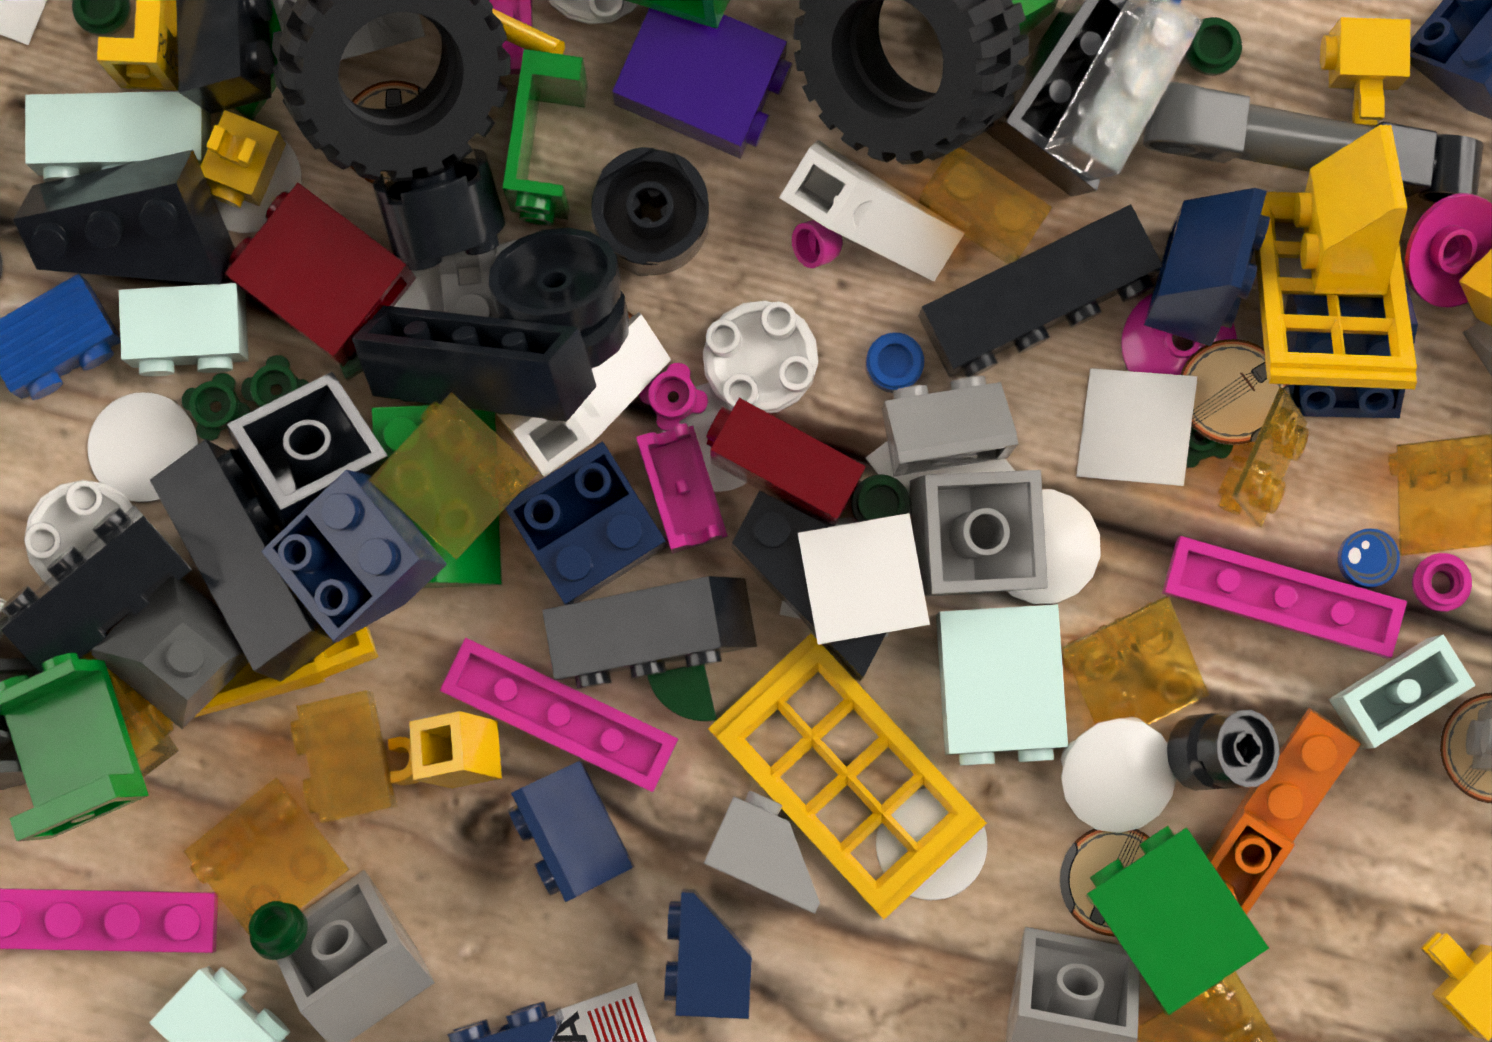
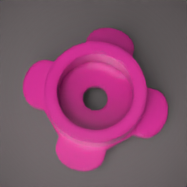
[639,363,708,431]

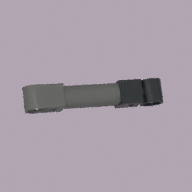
[1143,82,1484,203]

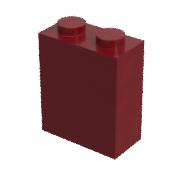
[225,182,417,367]
[706,397,866,527]

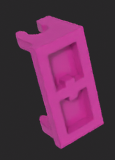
[636,423,728,554]

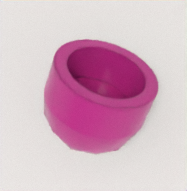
[792,219,843,268]

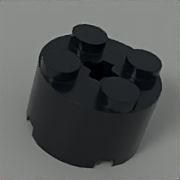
[591,147,709,276]
[373,149,505,271]

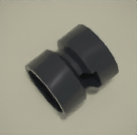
[1167,710,1280,791]

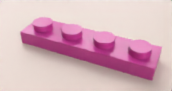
[1162,536,1407,659]
[440,637,679,792]
[0,888,218,953]

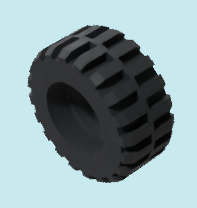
[272,0,511,182]
[793,0,1029,165]

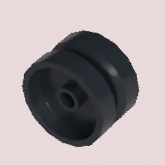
[489,228,629,369]

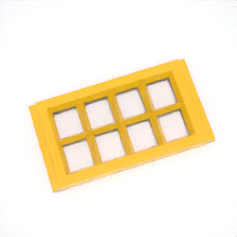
[1255,191,1417,390]
[708,633,987,920]

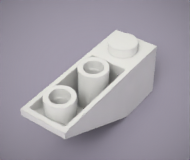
[779,140,965,281]
[497,312,671,477]

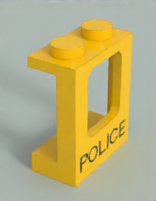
[97,0,179,91]

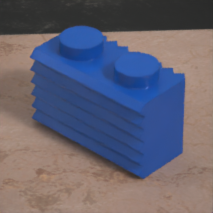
[0,273,121,400]

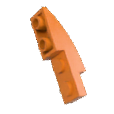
[1207,707,1361,915]

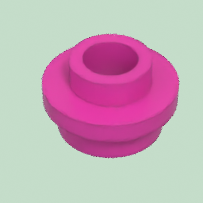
[1412,553,1472,612]

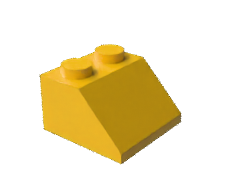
[1294,125,1407,295]

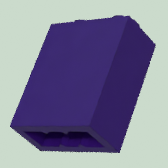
[612,8,793,159]

